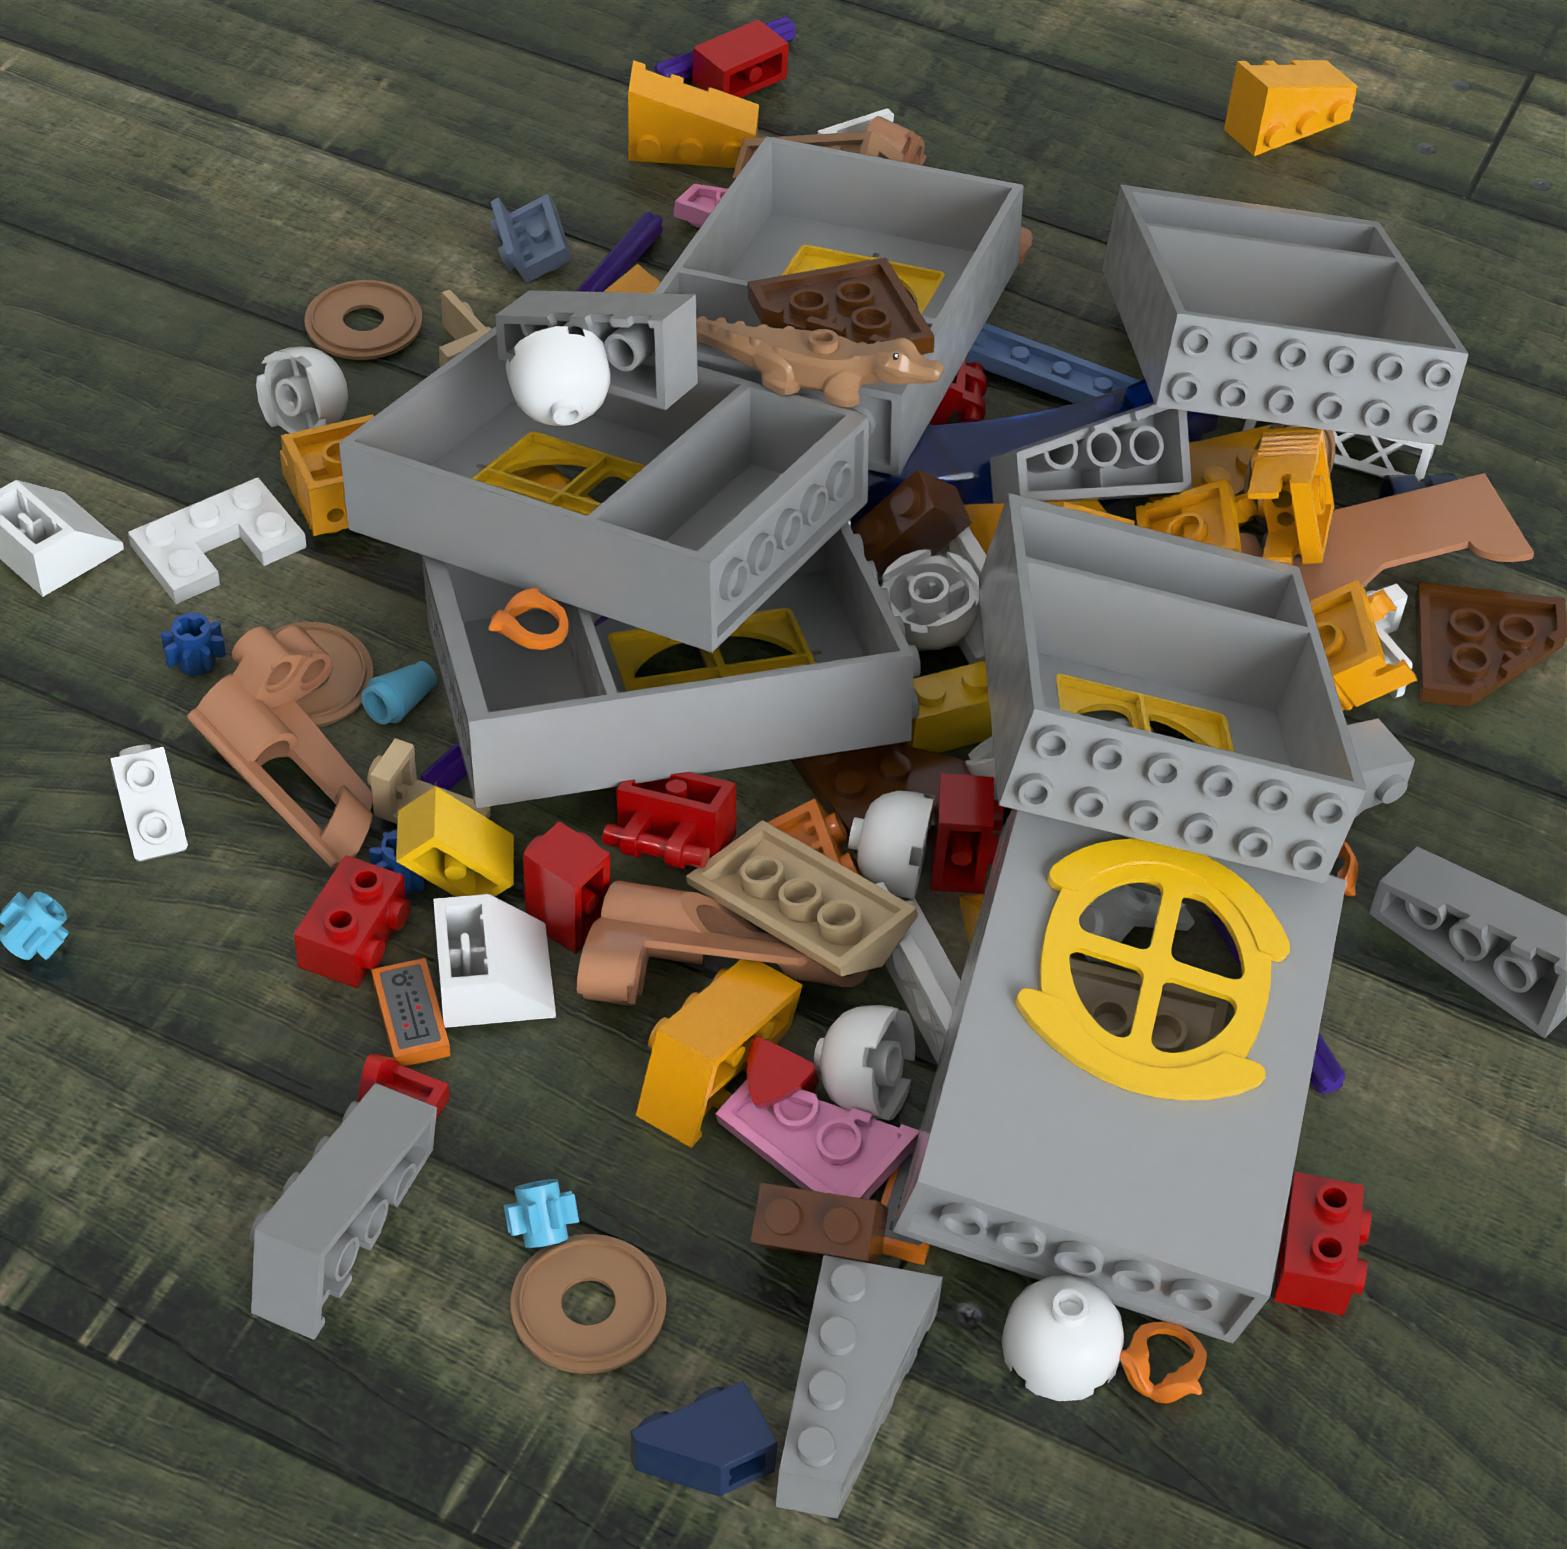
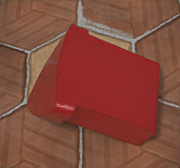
[747,1037,820,1109]
[358,1053,450,1119]

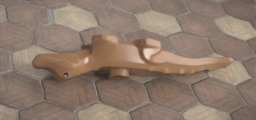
[696,316,944,408]

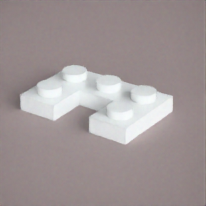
[128,477,306,604]

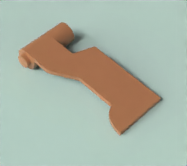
[1240,473,1534,602]

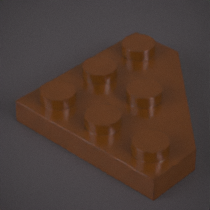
[747,257,935,355]
[1415,582,1567,707]
[791,743,971,854]

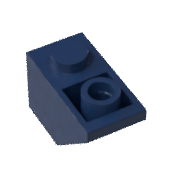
[631,1381,777,1497]

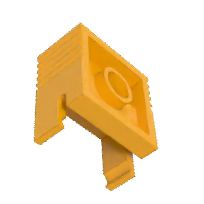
[280,414,374,536]
[1247,427,1334,565]
[1135,478,1259,552]
[1310,579,1417,711]

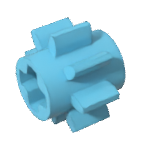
[0,892,69,960]
[503,1179,579,1248]

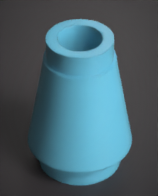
[361,661,437,724]

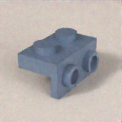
[490,194,573,284]

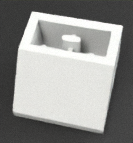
[0,480,124,597]
[433,894,556,1028]

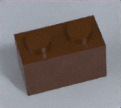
[851,469,972,575]
[750,1183,889,1265]

